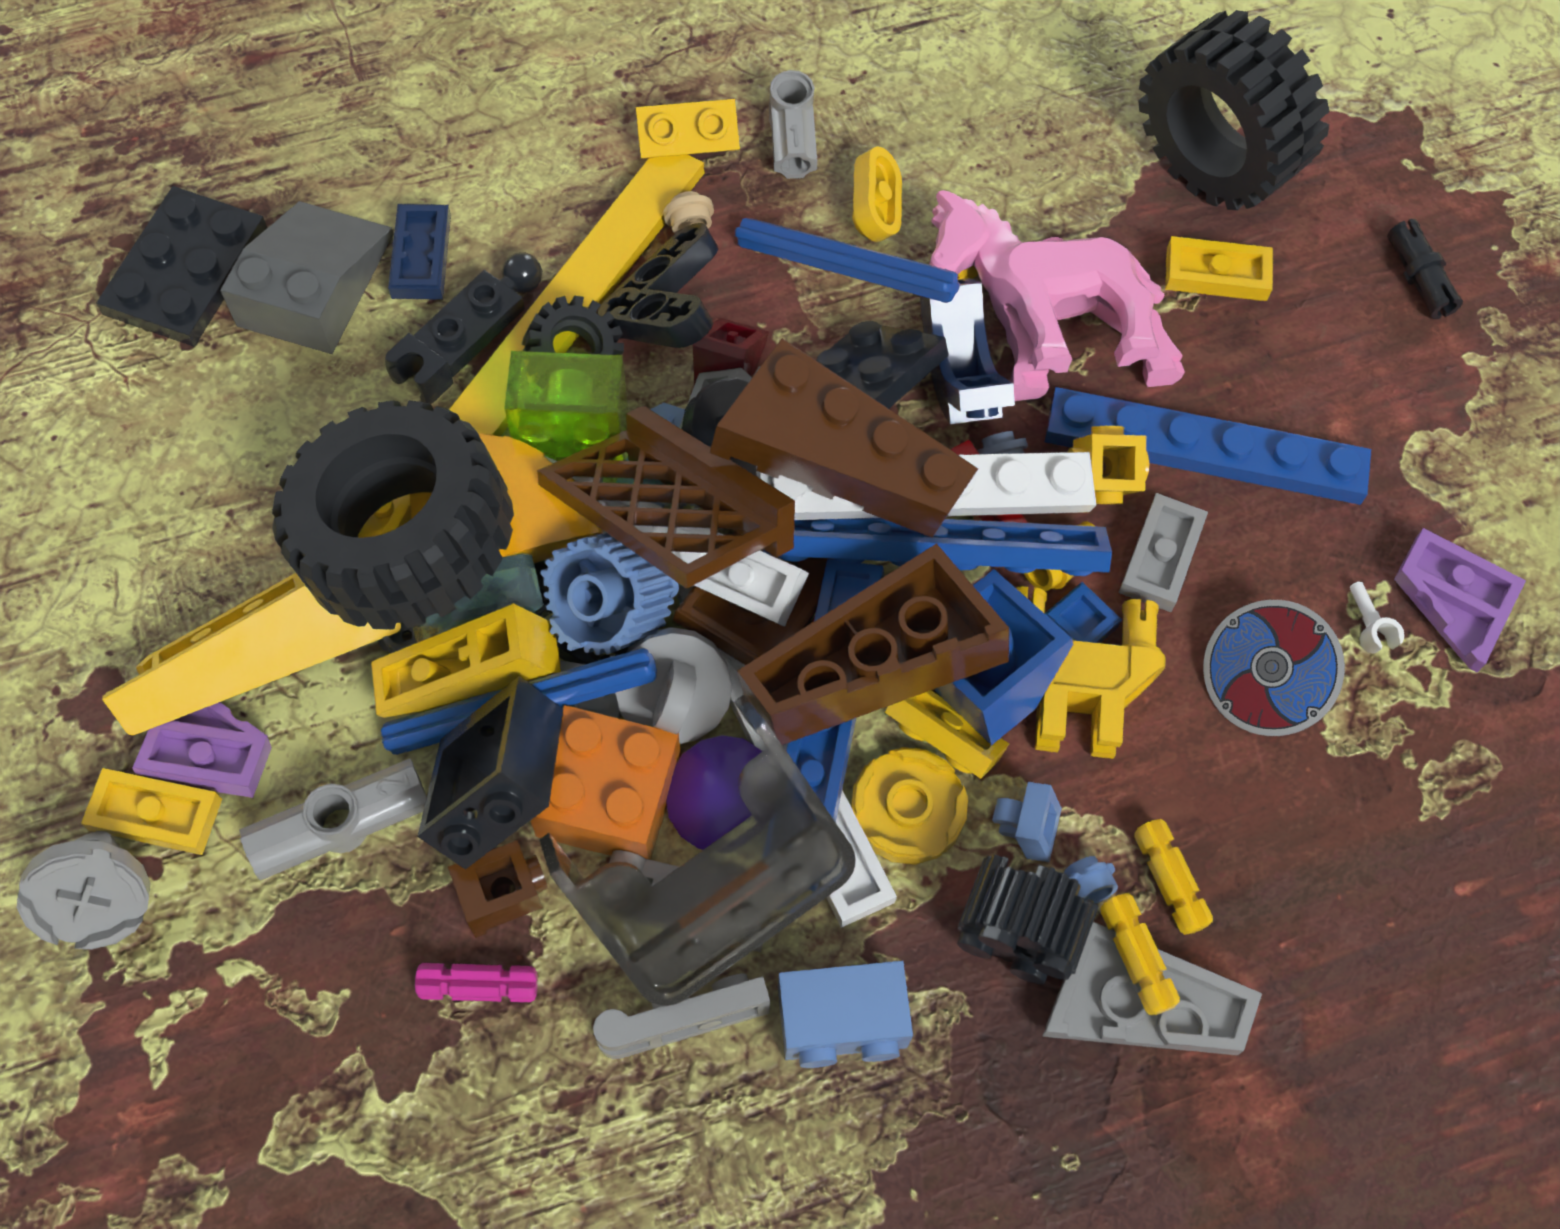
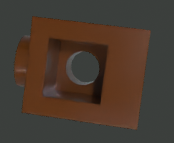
[448,840,549,938]

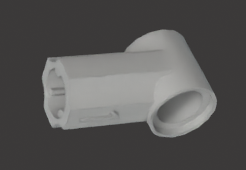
[769,70,817,179]

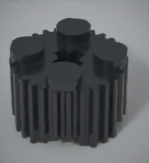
[957,854,1099,985]

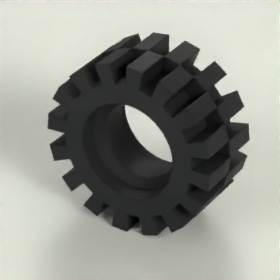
[521,295,624,401]

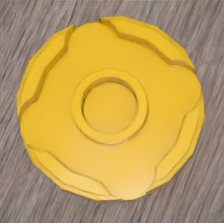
[851,747,968,865]

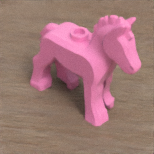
[929,190,1185,401]

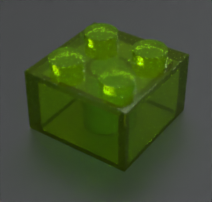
[504,351,628,461]

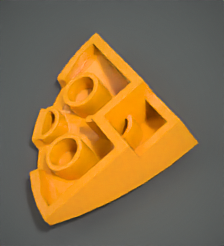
[410,433,603,576]

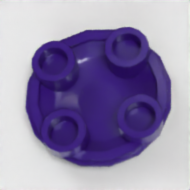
[666,735,779,855]

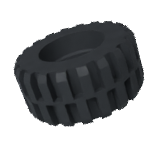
[272,400,514,630]

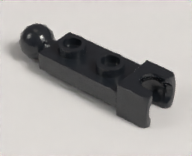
[385,252,543,404]

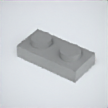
[1118,493,1208,612]

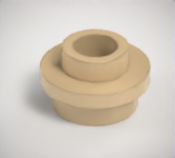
[663,191,714,234]

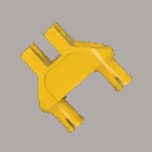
[1016,586,1166,759]

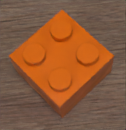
[530,705,681,860]

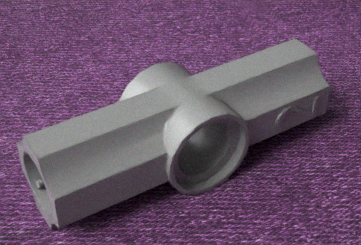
[239,758,427,881]

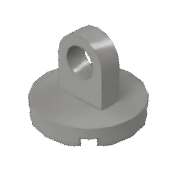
[615,627,732,744]
[17,831,151,949]

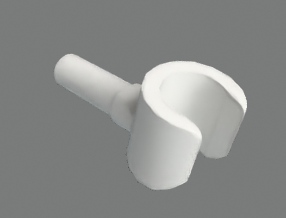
[1350,582,1404,654]

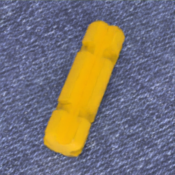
[1134,819,1213,935]
[1100,893,1180,1015]

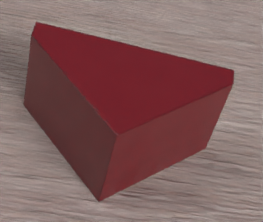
[692,318,769,386]

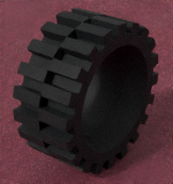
[1138,10,1330,210]

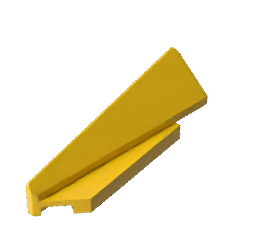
[102,573,401,735]

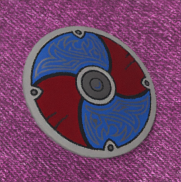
[1203,600,1345,736]

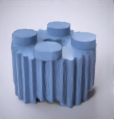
[540,533,679,655]

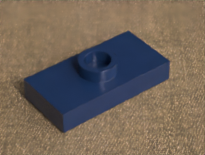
[388,204,451,300]

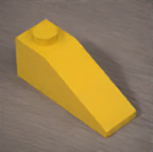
[371,603,561,718]

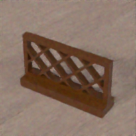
[537,406,795,589]

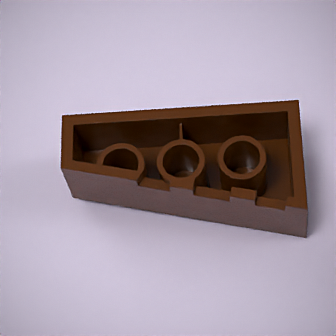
[710,338,979,538]
[737,543,1009,747]

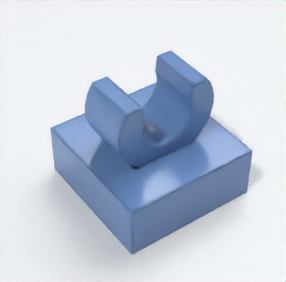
[992,782,1062,862]

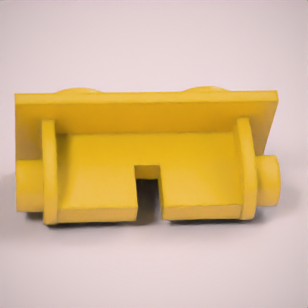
[636,99,740,159]

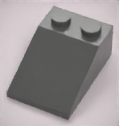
[220,201,394,354]

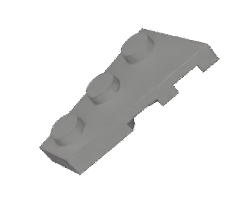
[1042,922,1262,1055]

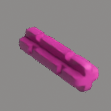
[415,963,538,1002]

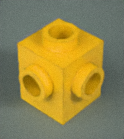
[1067,426,1149,504]

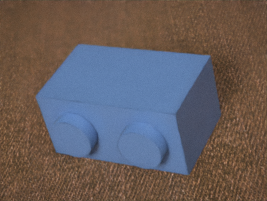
[778,961,913,1068]

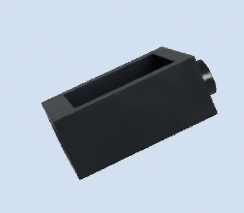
[417,676,564,869]

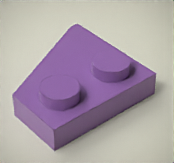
[1394,528,1526,672]
[132,702,272,798]

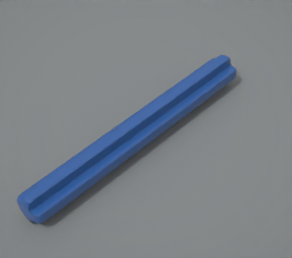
[735,218,960,303]
[381,648,657,755]

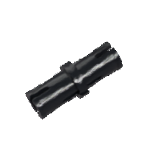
[1387,219,1463,319]

